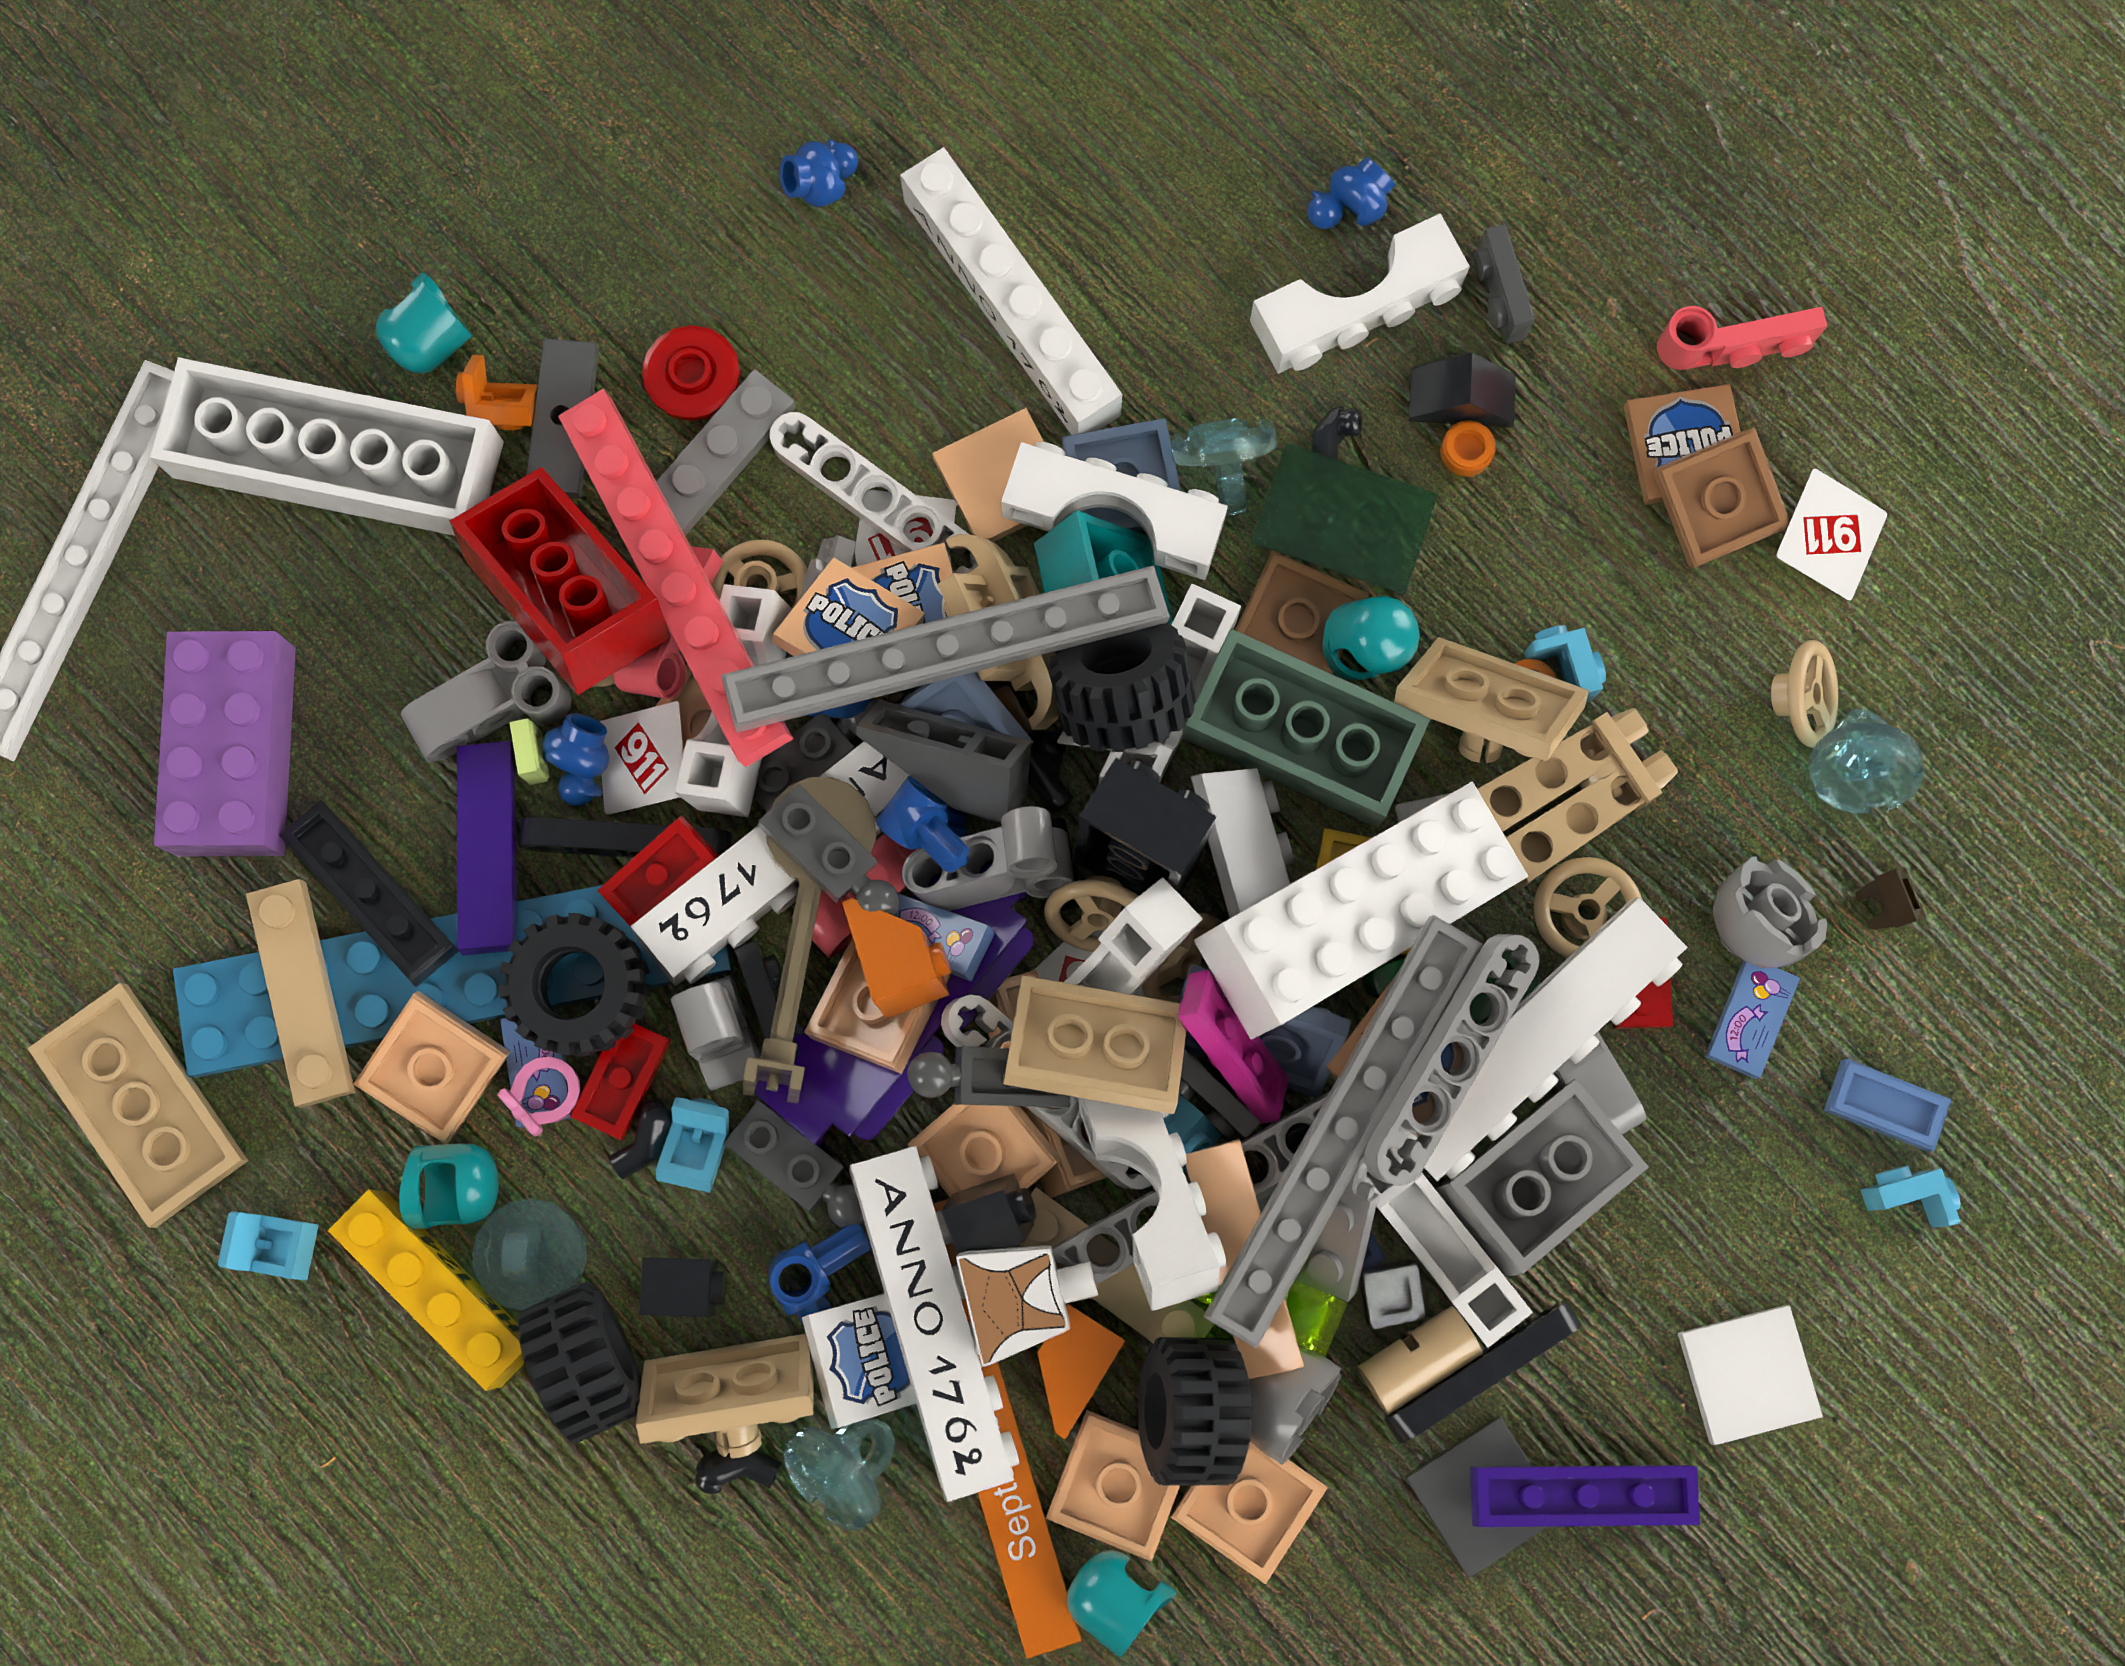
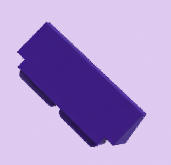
[755,860,1033,1147]

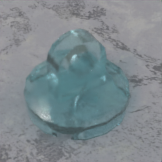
[1171,418,1277,515]
[1810,709,1923,814]
[472,1198,587,1311]
[784,1418,895,1531]

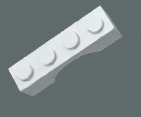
[1250,213,1470,374]
[1001,442,1228,580]
[674,584,792,817]
[1099,584,1241,783]
[1063,878,1203,995]
[1078,1097,1226,1311]
[1365,1147,1533,1347]

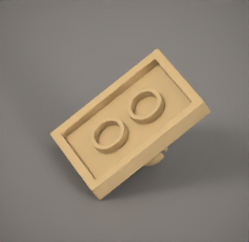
[1394,637,1589,763]
[1003,975,1186,1114]
[636,1334,814,1458]

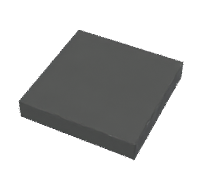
[1404,1416,1546,1578]

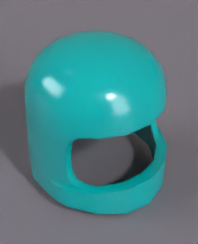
[376,272,473,374]
[1322,596,1420,681]
[399,1144,499,1229]
[1067,1550,1177,1658]

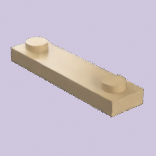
[246,879,356,1108]
[1019,1187,1214,1344]

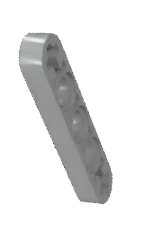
[1365,934,1539,1186]

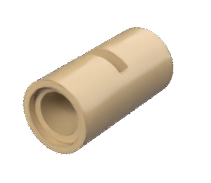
[1357,1306,1483,1415]

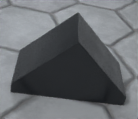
[1408,352,1516,428]

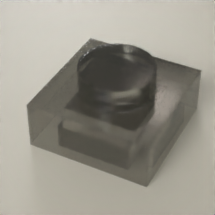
[1359,1259,1425,1329]

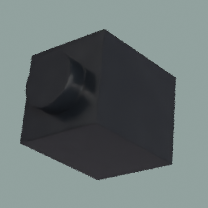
[941,1173,1036,1254]
[639,1257,726,1317]

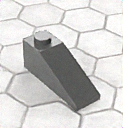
[856,700,1031,822]

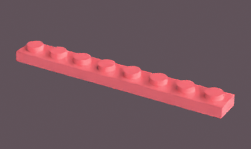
[558,389,793,767]

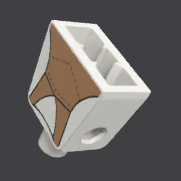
[956,1245,1098,1367]

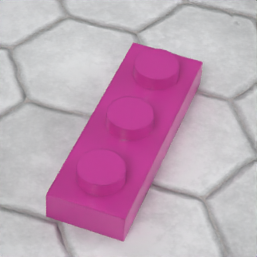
[1178,970,1289,1124]

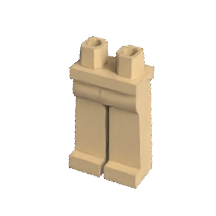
[1477,708,1678,891]

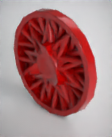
[642,325,741,421]

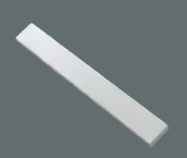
[0,360,174,762]

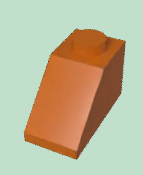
[842,898,952,1019]
[1038,1303,1125,1439]

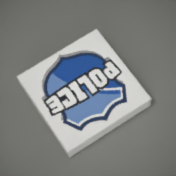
[802,1293,916,1429]

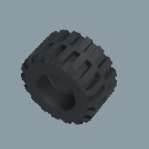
[1049,624,1196,752]
[498,913,651,1056]
[518,1281,641,1443]
[1138,1337,1252,1485]

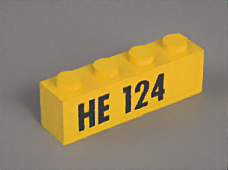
[328,1189,525,1391]

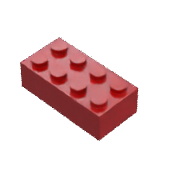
[449,466,670,695]

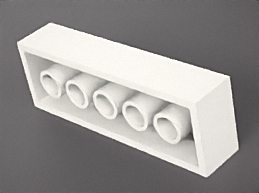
[149,357,504,536]
[1194,781,1529,1040]

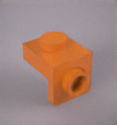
[456,355,538,430]

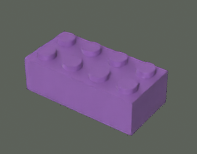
[154,631,296,857]

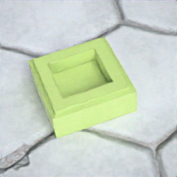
[509,718,550,785]

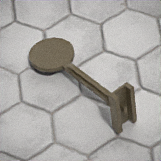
[743,777,876,1104]

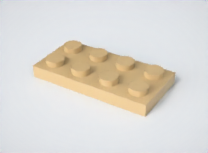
[27,983,248,1228]

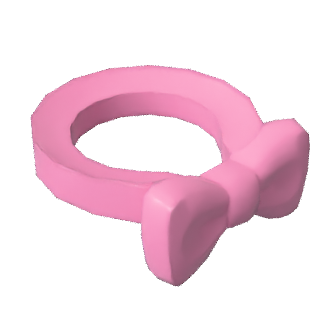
[498,1056,581,1137]

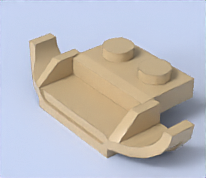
[937,534,1059,729]

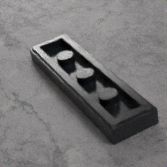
[279,800,459,987]

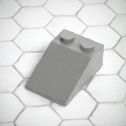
[1435,1079,1649,1277]

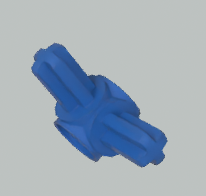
[876,776,969,873]
[768,1224,871,1326]

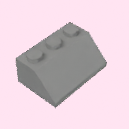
[1191,768,1295,918]

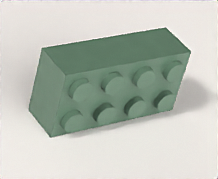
[1182,629,1430,828]

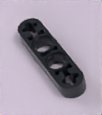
[519,817,732,858]
[1384,1300,1582,1444]

